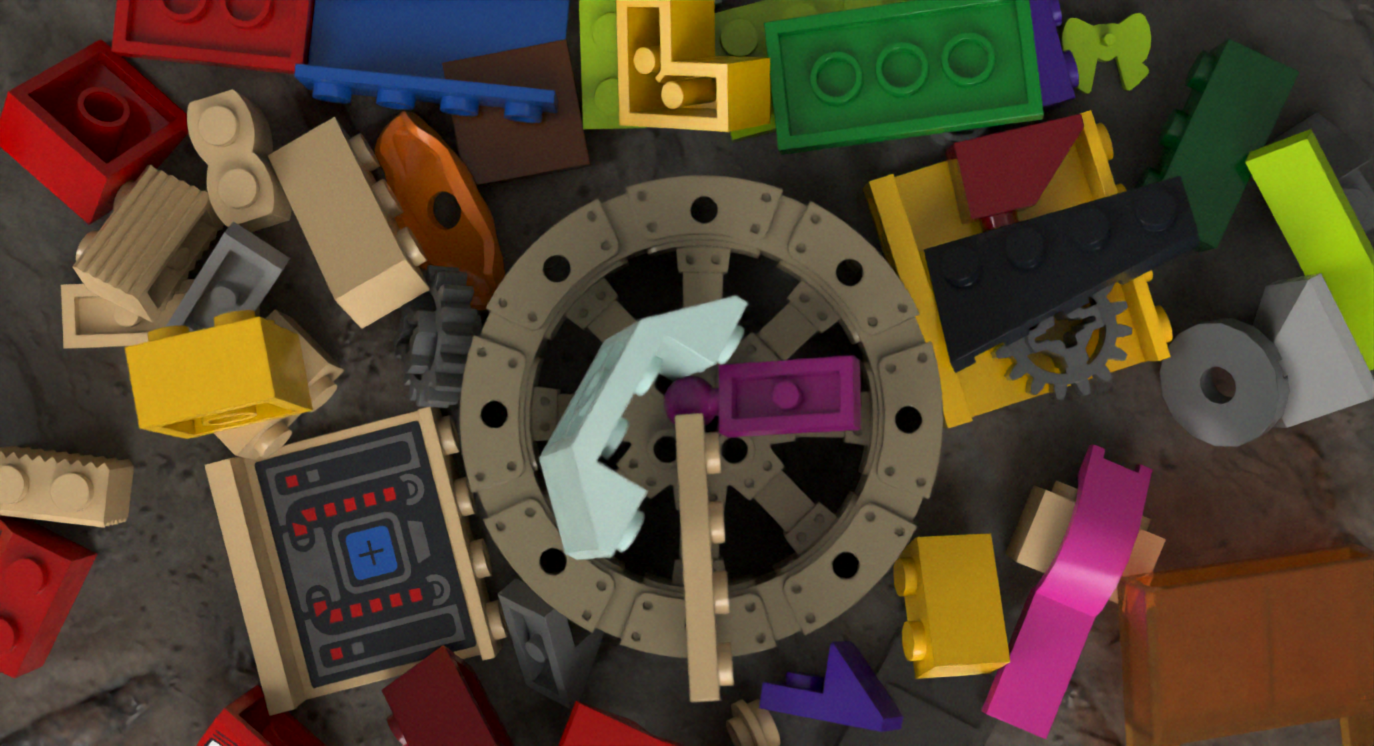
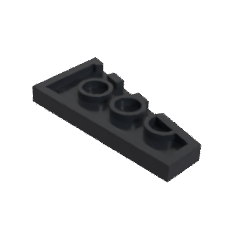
[924,175,1200,373]

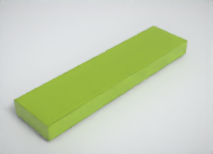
[1245,129,1374,370]

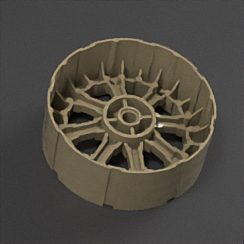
[460,175,943,658]

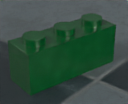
[1134,39,1300,252]

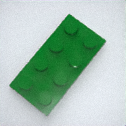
[764,0,1044,155]

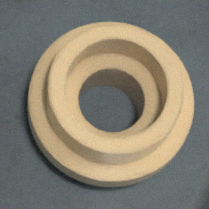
[726,699,781,746]

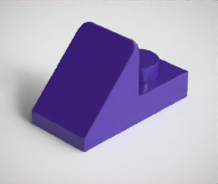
[759,641,903,732]

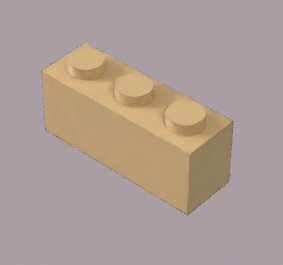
[268,117,430,329]

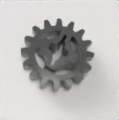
[394,265,482,408]
[990,283,1132,400]

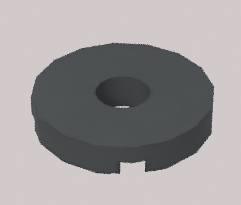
[1160,318,1290,447]

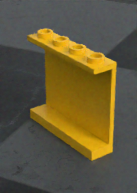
[863,110,1173,429]

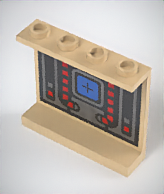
[204,407,508,716]

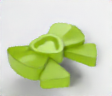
[1059,13,1151,94]

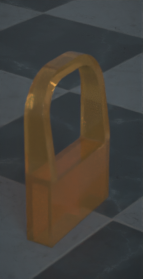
[1117,543,1374,746]

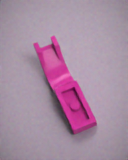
[981,444,1153,739]

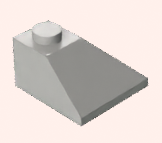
[1253,273,1374,428]

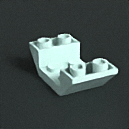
[539,296,748,560]

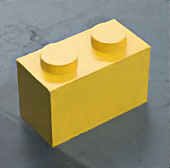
[893,533,1011,679]

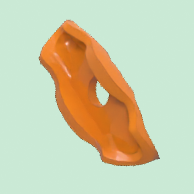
[375,111,505,310]

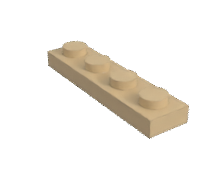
[675,413,734,702]

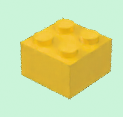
[125,310,313,439]

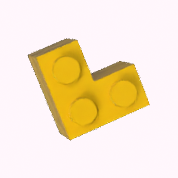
[616,0,771,132]

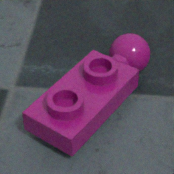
[663,356,861,437]

